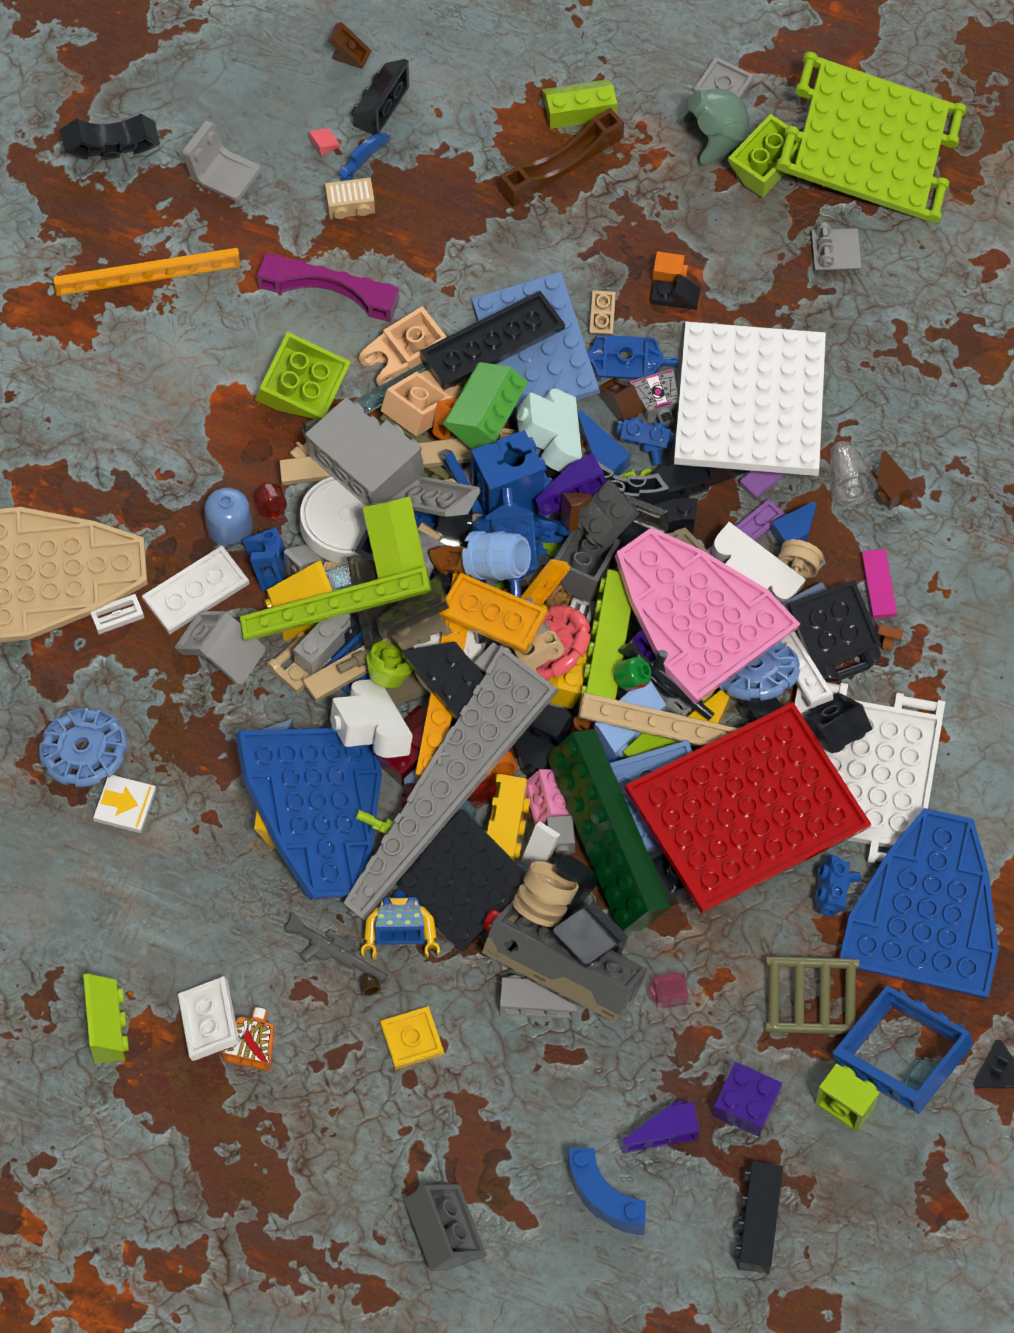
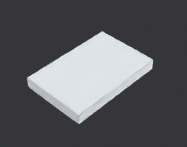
[178,976,240,1061]

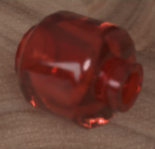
[253,482,287,518]

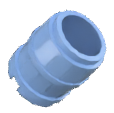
[462,531,531,580]

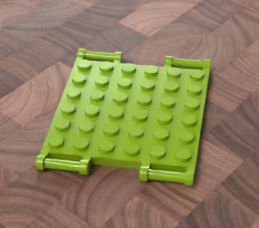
[776,52,967,223]

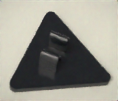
[973,1040,1014,1088]

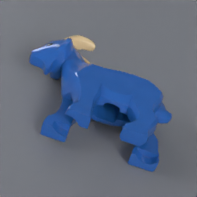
[469,513,571,555]

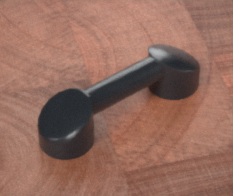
[819,647,882,682]

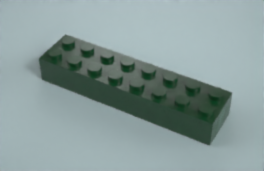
[546,730,671,933]

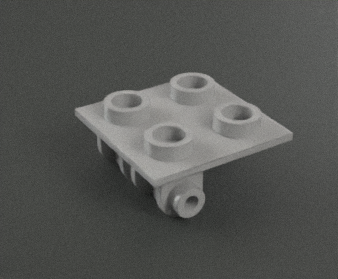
[812,222,861,271]

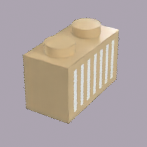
[325,178,375,219]

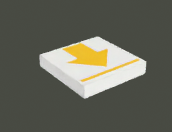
[93,775,157,833]

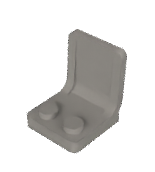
[182,121,261,201]
[175,611,265,684]

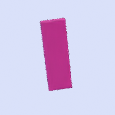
[861,549,897,619]

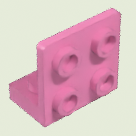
[527,769,571,825]

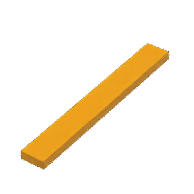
[53,248,240,296]

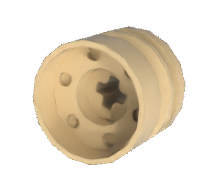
[512,861,579,927]

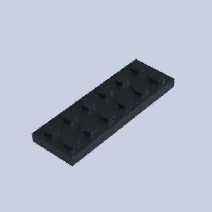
[420,290,565,390]

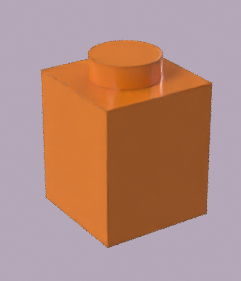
[653,251,688,283]

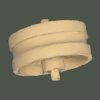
[778,539,824,578]

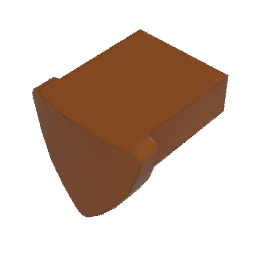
[429,545,465,575]

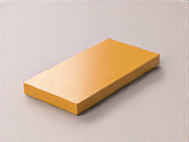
[437,573,548,654]

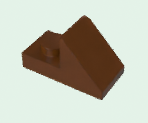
[327,22,372,69]

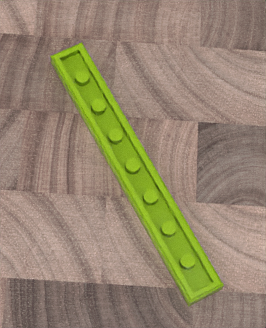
[240,567,432,641]

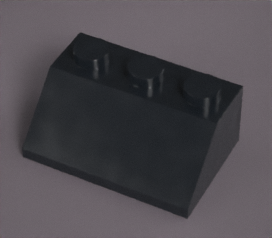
[351,59,410,135]

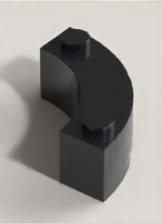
[60,114,160,160]
[597,460,669,513]
[616,498,698,566]
[430,514,472,604]

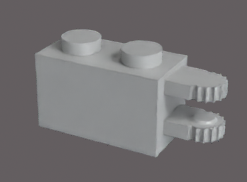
[293,614,351,675]

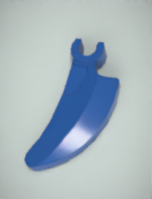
[338,133,391,181]

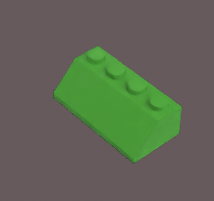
[443,362,528,450]

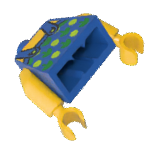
[361,890,440,960]

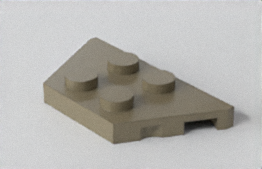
[381,595,451,650]

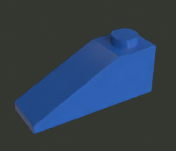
[577,410,631,476]

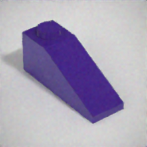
[535,453,607,517]
[621,1101,700,1153]

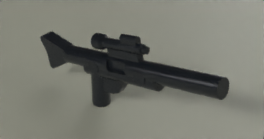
[618,640,715,721]

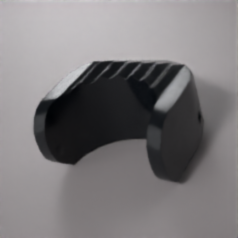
[553,855,599,924]

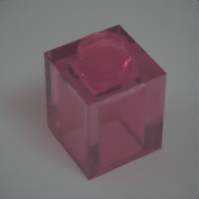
[649,972,689,1009]

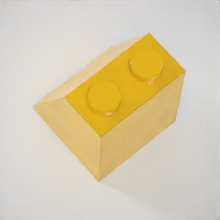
[264,561,333,641]

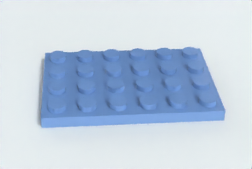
[472,272,600,420]

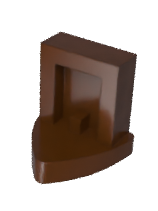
[560,492,592,531]

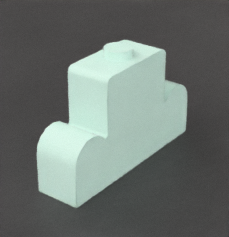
[517,389,582,473]

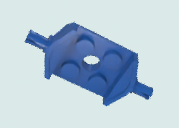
[588,335,678,382]
[486,488,538,597]

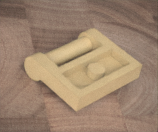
[266,632,331,694]

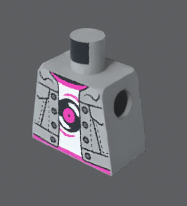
[630,369,679,428]

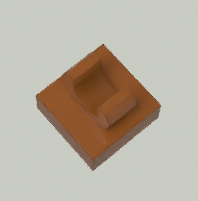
[878,625,904,652]

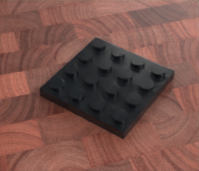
[396,809,526,952]

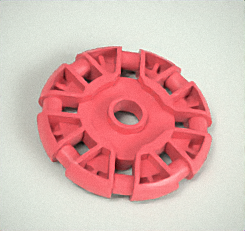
[511,605,591,681]

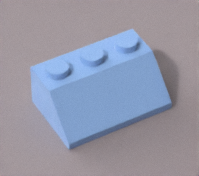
[594,680,666,760]

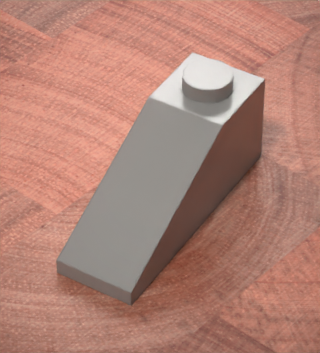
[500,975,577,1020]

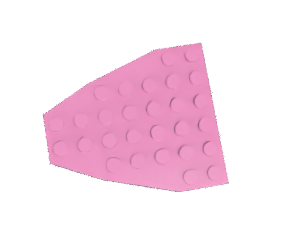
[615,528,800,704]

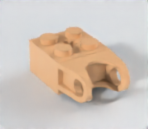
[359,306,446,389]
[381,369,464,437]

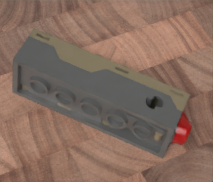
[482,902,647,1023]

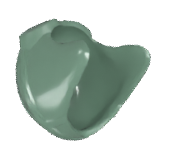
[677,89,749,165]

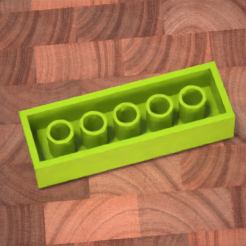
[578,570,631,710]

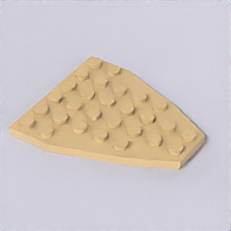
[0,507,148,642]

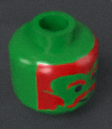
[614,656,651,691]

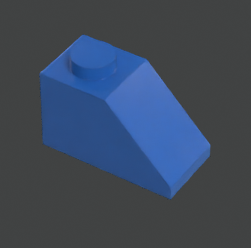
[771,501,816,547]

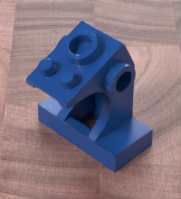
[243,527,286,592]

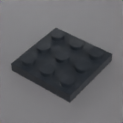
[787,580,882,670]

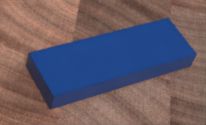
[439,449,485,515]

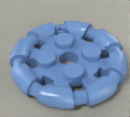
[719,641,800,701]
[39,708,127,787]

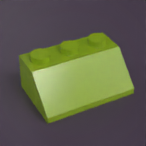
[542,79,617,129]
[728,113,800,198]
[83,974,129,1064]

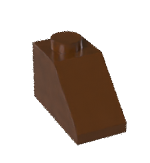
[598,378,645,421]
[875,450,914,510]

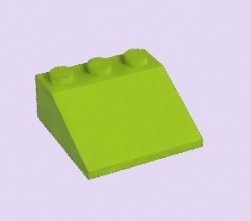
[255,331,351,420]

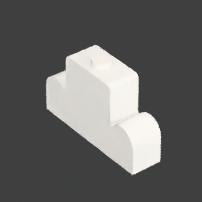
[711,522,806,604]
[330,679,413,758]

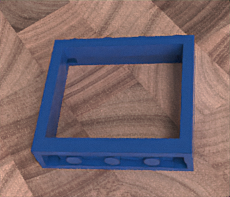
[832,986,973,1114]

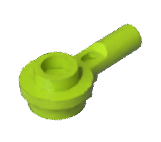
[355,810,395,835]

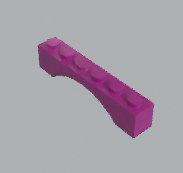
[257,253,399,322]

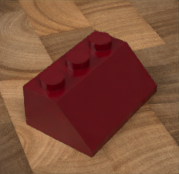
[371,705,453,786]

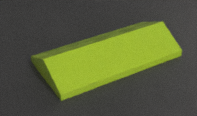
[362,496,426,598]

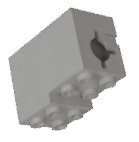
[305,397,424,506]

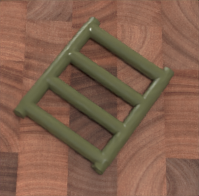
[764,956,860,1035]

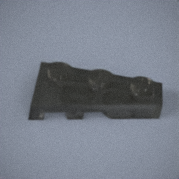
[376,574,449,639]

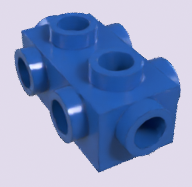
[616,417,675,466]
[814,855,861,916]

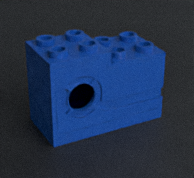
[471,430,553,515]

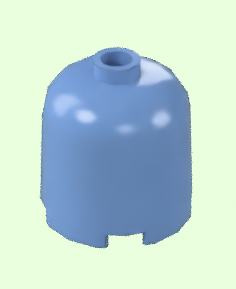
[205,488,253,546]

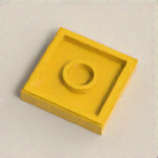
[380,1006,444,1070]

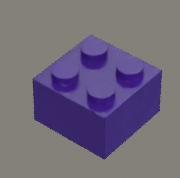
[713,1062,782,1137]

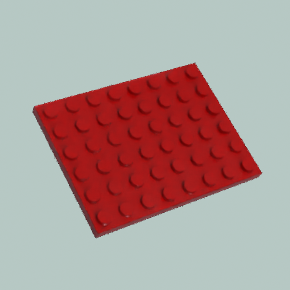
[624,702,872,914]

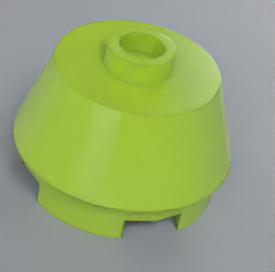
[366,641,413,688]

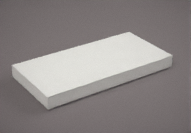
[142,546,250,635]

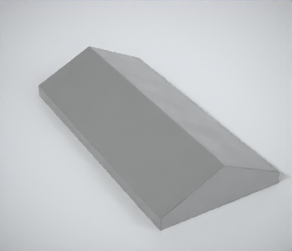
[385,476,480,517]

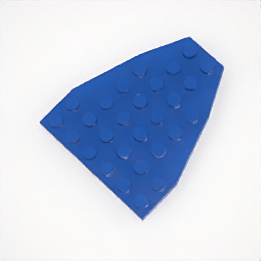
[235,728,382,900]
[840,808,998,1000]

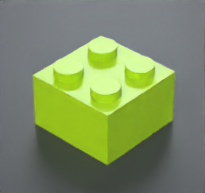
[815,1063,880,1133]

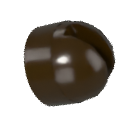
[360,974,381,996]

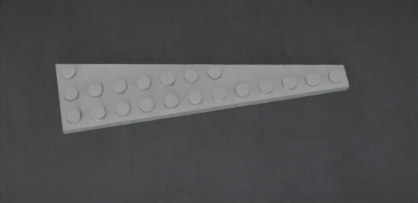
[344,646,559,920]

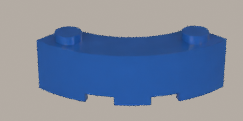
[568,1147,646,1235]

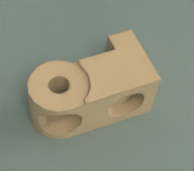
[514,631,564,673]

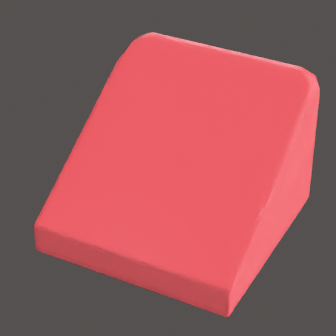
[309,129,341,156]

